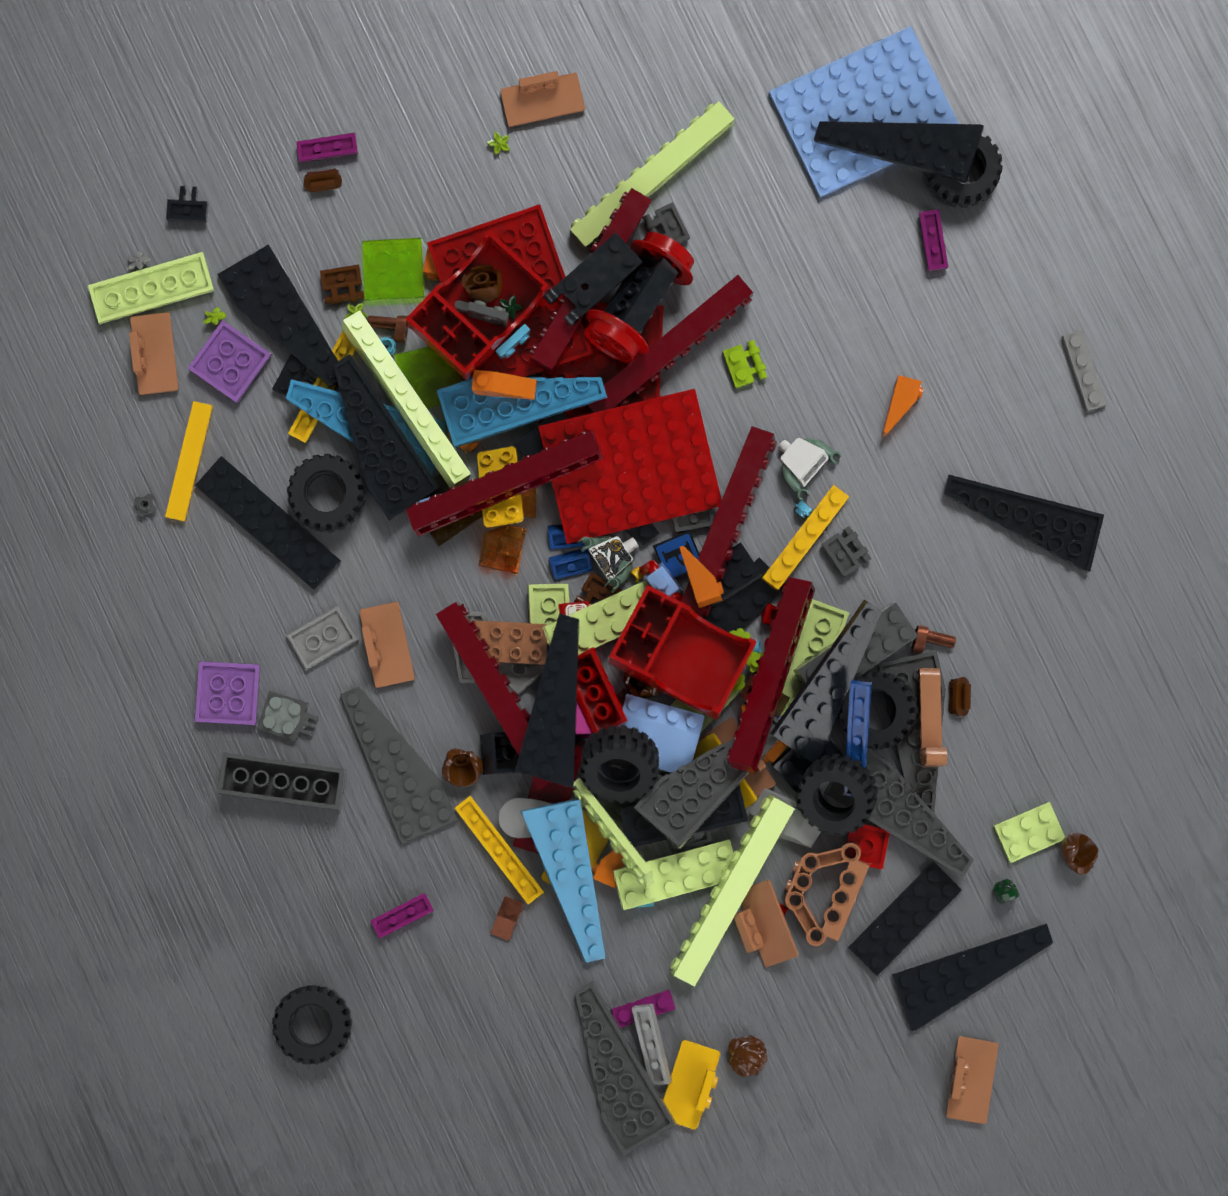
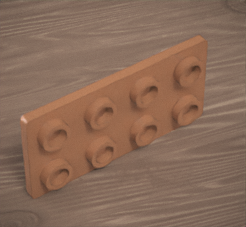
[500,71,585,127]
[129,312,179,395]
[359,602,415,688]
[470,620,547,665]
[699,717,776,797]
[734,880,799,967]
[946,1036,999,1124]

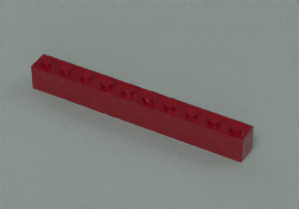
[529,188,652,373]
[585,275,753,413]
[681,426,777,618]
[406,431,604,537]
[727,577,815,774]
[436,602,552,789]

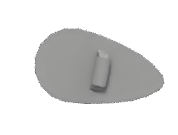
[498,798,552,838]

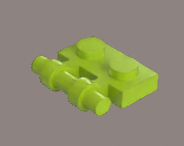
[722,340,767,389]

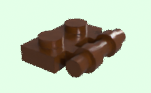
[320,264,365,305]
[574,572,623,606]

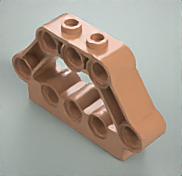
[784,842,870,946]

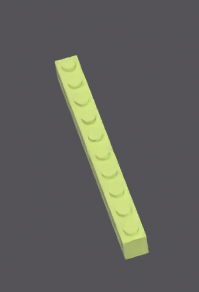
[570,102,735,251]
[342,311,471,488]
[670,794,795,987]

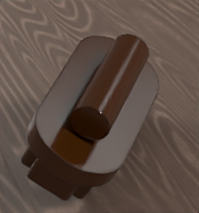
[303,168,342,192]
[948,677,971,716]

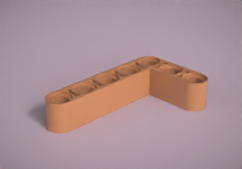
[918,668,947,767]

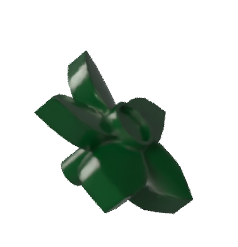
[500,295,523,319]

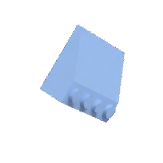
[622,694,705,773]

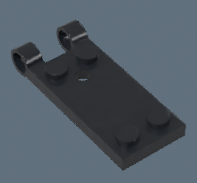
[543,232,643,327]

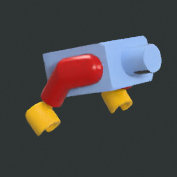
[630,560,684,602]

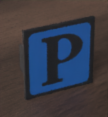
[653,530,700,579]

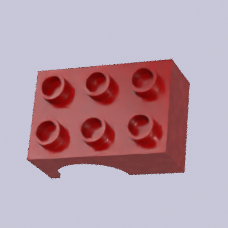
[406,230,549,381]
[609,585,757,720]

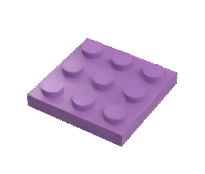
[188,320,272,403]
[195,661,260,725]

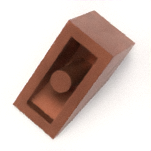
[490,896,524,941]

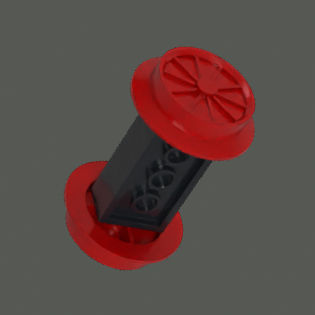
[584,232,694,363]

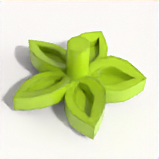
[487,131,510,155]
[344,303,368,319]
[203,307,226,325]

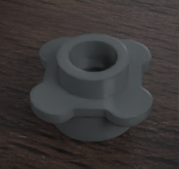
[134,494,156,516]

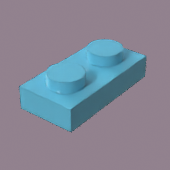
[495,324,530,359]

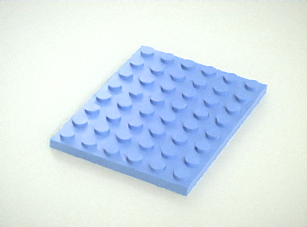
[769,26,959,198]

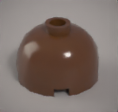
[461,265,503,304]

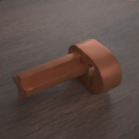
[367,315,408,343]
[911,624,956,654]

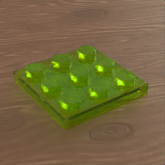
[362,238,425,301]
[395,346,462,409]

